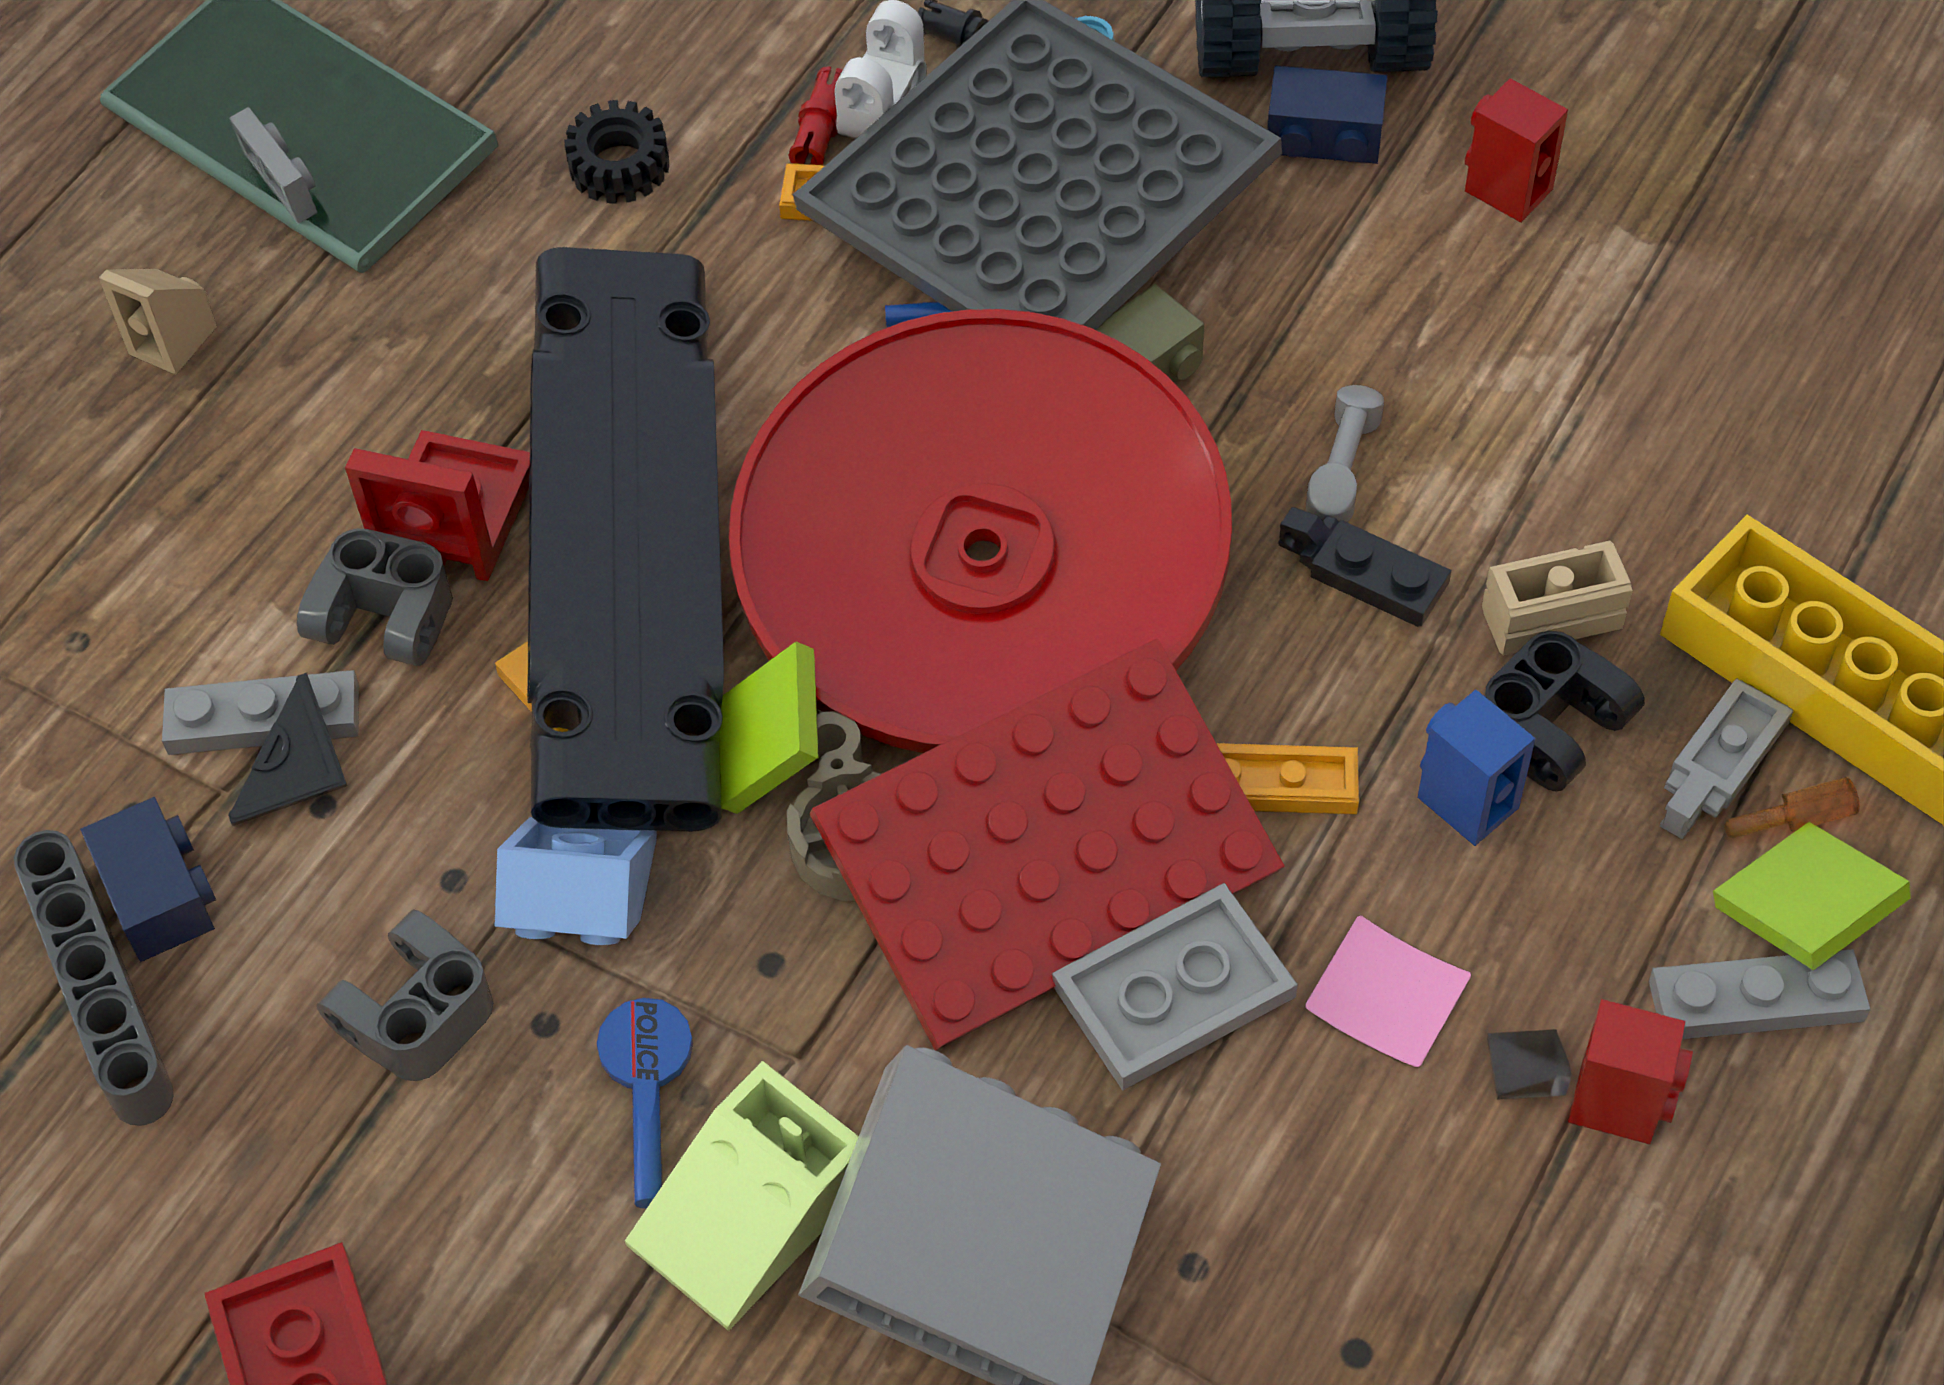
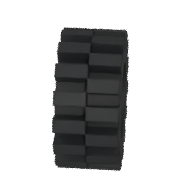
[564,100,670,204]

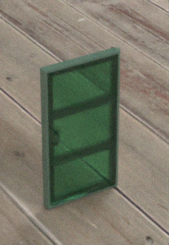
[100,0,499,273]

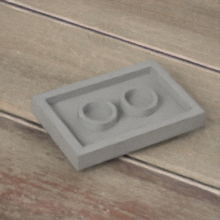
[1052,883,1298,1091]

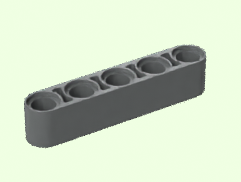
[14,830,174,1126]

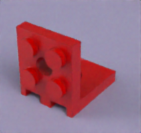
[345,430,530,582]

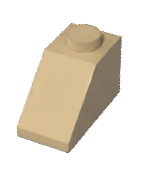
[99,269,217,374]

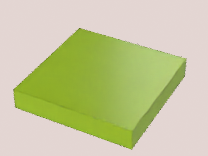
[719,641,818,814]
[1713,822,1911,971]

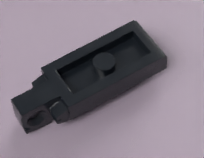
[1278,507,1452,627]

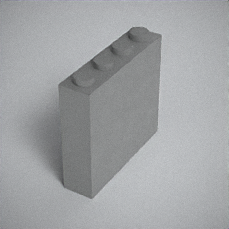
[798,1045,1161,1385]

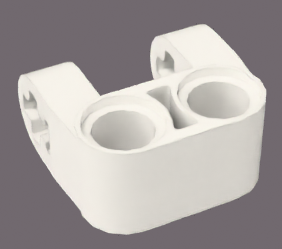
[834,0,927,139]

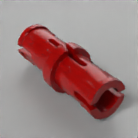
[788,66,843,165]

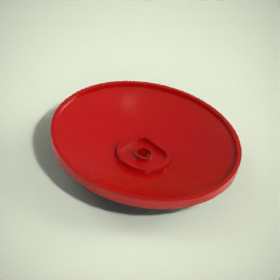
[729,309,1232,753]

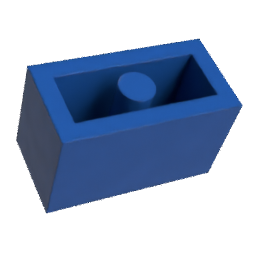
[1417,689,1535,846]

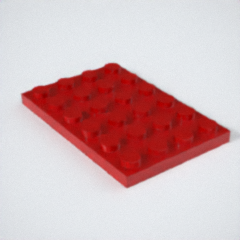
[810,638,1285,1051]

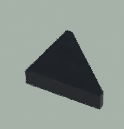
[228,673,347,826]

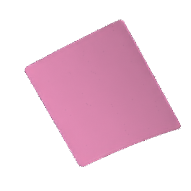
[1305,916,1471,1067]

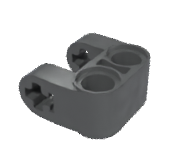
[297,528,453,666]
[316,909,494,1081]

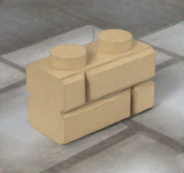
[1482,541,1633,656]

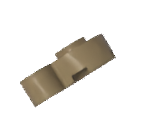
[787,711,881,901]

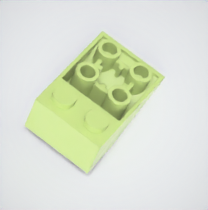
[625,1061,859,1331]

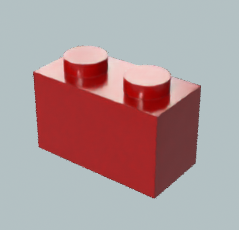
[1464,78,1568,223]
[1568,999,1693,1144]

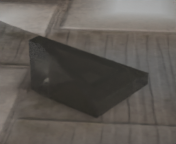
[1487,1029,1572,1100]

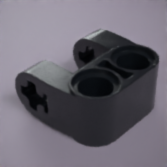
[1484,631,1645,792]

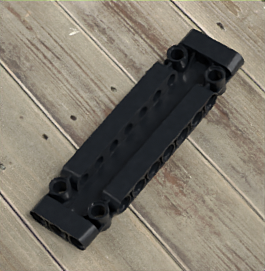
[527,247,724,832]

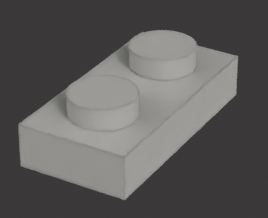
[229,107,318,224]

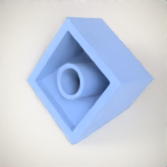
[495,817,657,945]

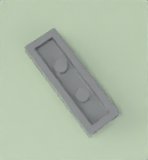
[162,670,359,755]
[1649,949,1870,1039]

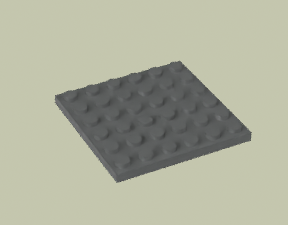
[793,0,1282,330]

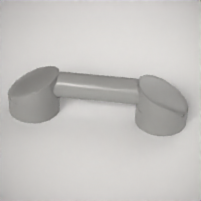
[1306,385,1384,522]

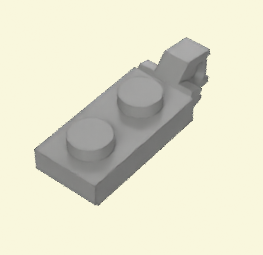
[1660,678,1794,839]

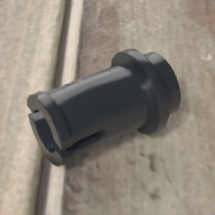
[918,0,988,48]

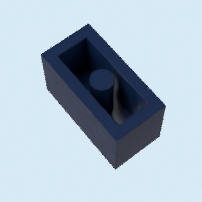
[1267,66,1387,164]
[80,797,216,962]

